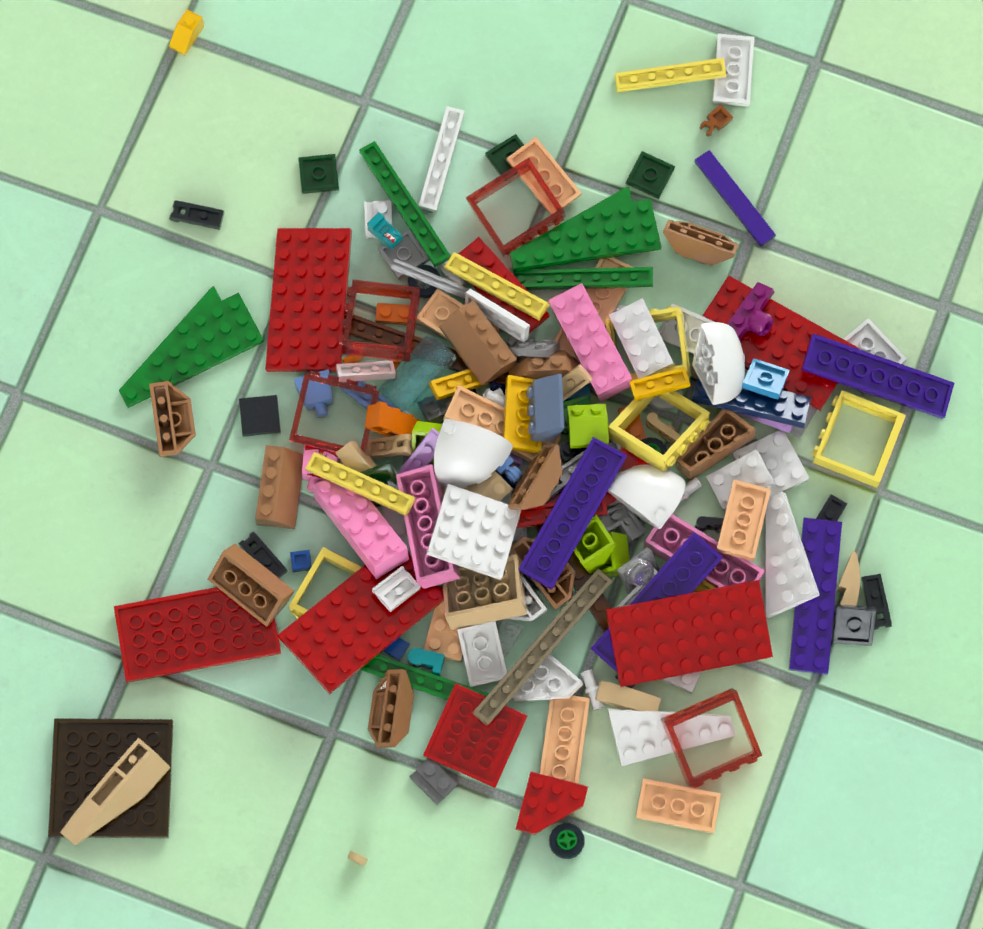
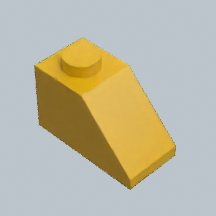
[169,9,204,55]

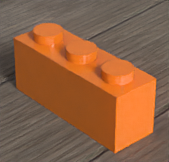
[365,402,421,444]

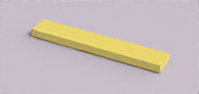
[614,58,726,93]
[444,252,550,321]
[305,452,416,516]

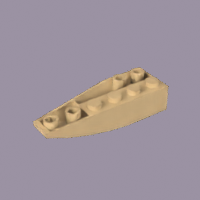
[60,738,170,846]

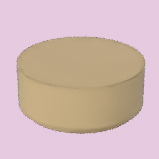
[347,850,368,866]

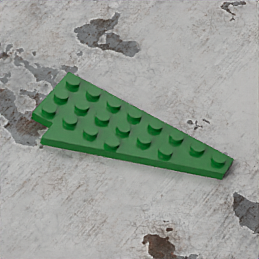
[510,187,661,272]
[119,286,264,408]

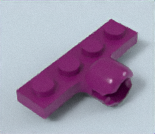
[727,282,775,340]

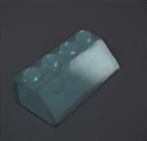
[378,334,456,413]

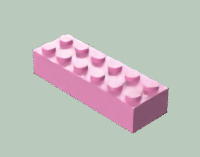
[548,283,632,402]
[396,464,461,589]
[312,479,409,579]
[644,514,765,588]

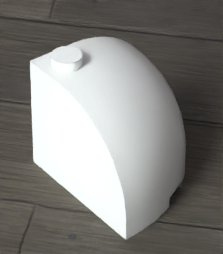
[692,322,745,405]
[434,418,513,489]
[607,465,685,529]

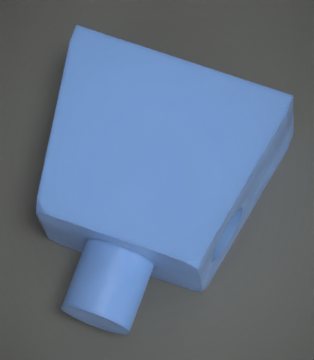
[294,369,333,418]

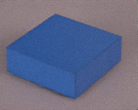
[290,550,312,572]
[383,638,410,661]

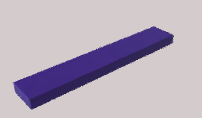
[694,150,776,247]

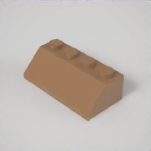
[439,300,517,386]
[255,445,304,529]
[207,544,294,627]

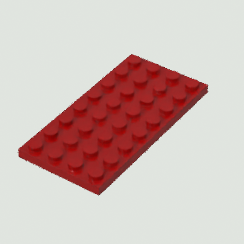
[265,228,352,372]
[702,275,859,411]
[278,554,444,694]
[605,580,773,687]
[114,587,281,683]

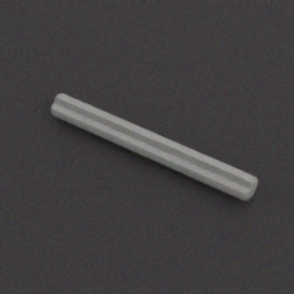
[391,259,480,299]

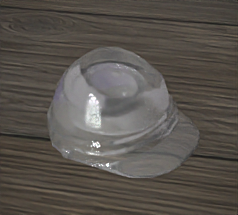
[624,552,654,586]

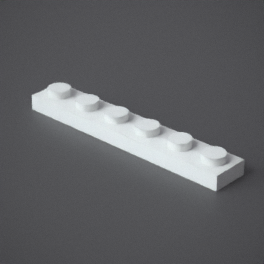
[418,106,465,213]

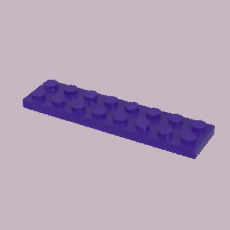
[801,333,954,419]
[518,437,627,590]
[789,517,842,675]
[590,532,723,672]

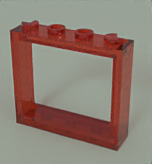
[466,157,566,256]
[339,280,420,362]
[289,370,380,453]
[661,688,762,788]

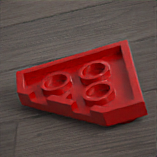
[516,772,588,835]

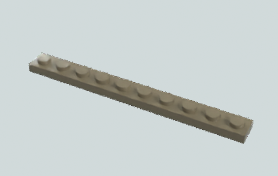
[472,569,613,726]

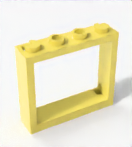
[606,306,691,380]
[812,390,906,488]
[608,391,710,472]
[289,547,362,619]

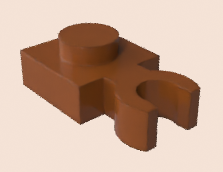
[699,104,733,137]

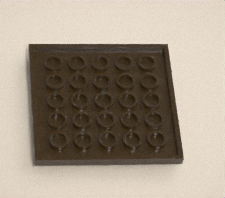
[48,718,174,838]

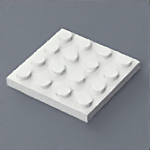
[426,484,521,580]

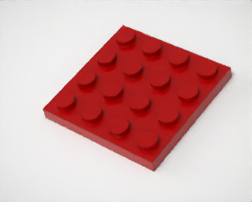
[423,683,528,788]

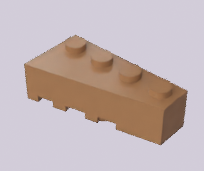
[676,409,756,480]

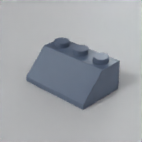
[526,374,564,442]

